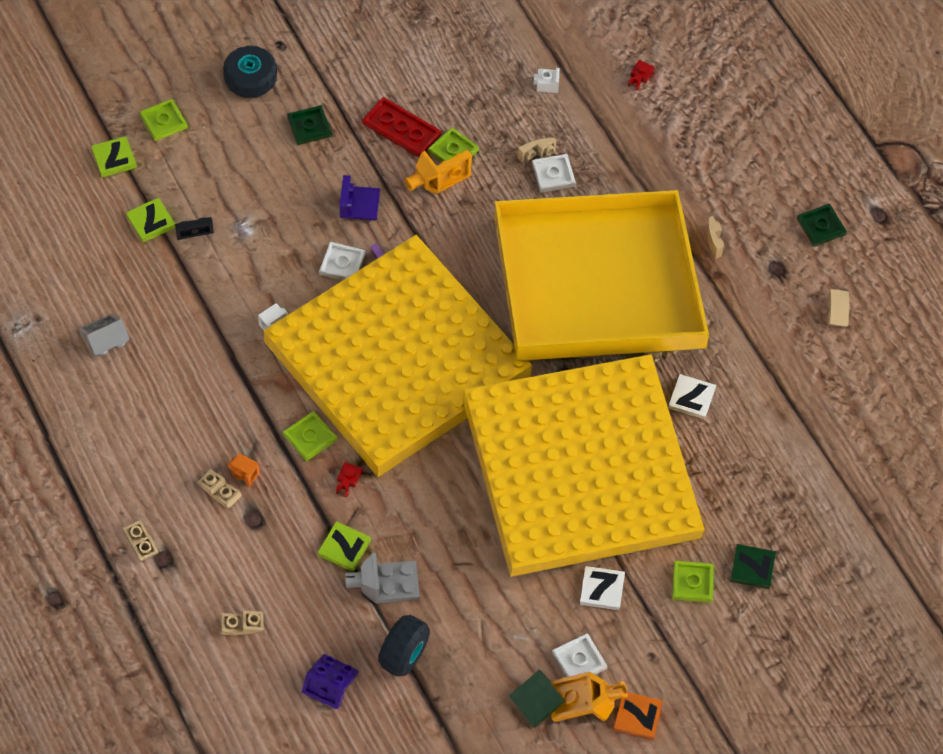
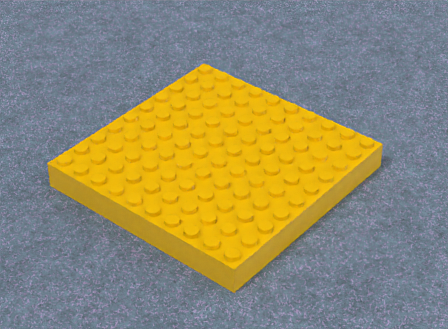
[494,190,709,361]
[263,235,532,477]
[463,354,705,577]

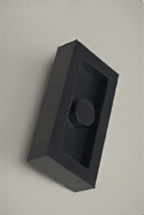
[175,217,214,240]

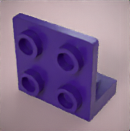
[339,175,380,221]
[301,654,359,710]

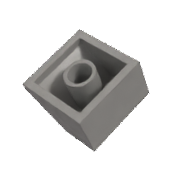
[78,314,130,356]

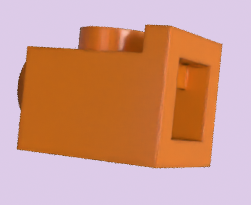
[228,453,260,487]

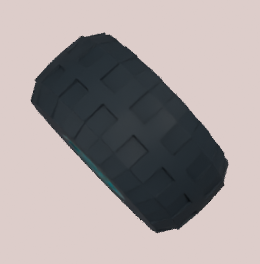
[223,45,277,98]
[378,615,430,677]

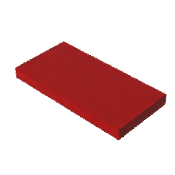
[362,97,442,157]

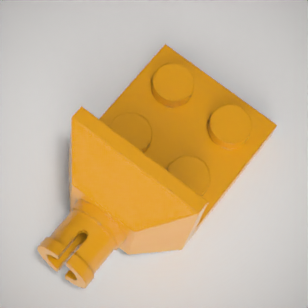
[404,150,472,194]
[550,671,628,722]

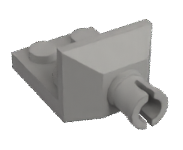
[345,553,419,604]

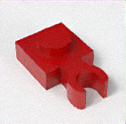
[628,60,655,90]
[336,462,363,497]

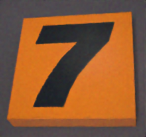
[614,692,663,740]

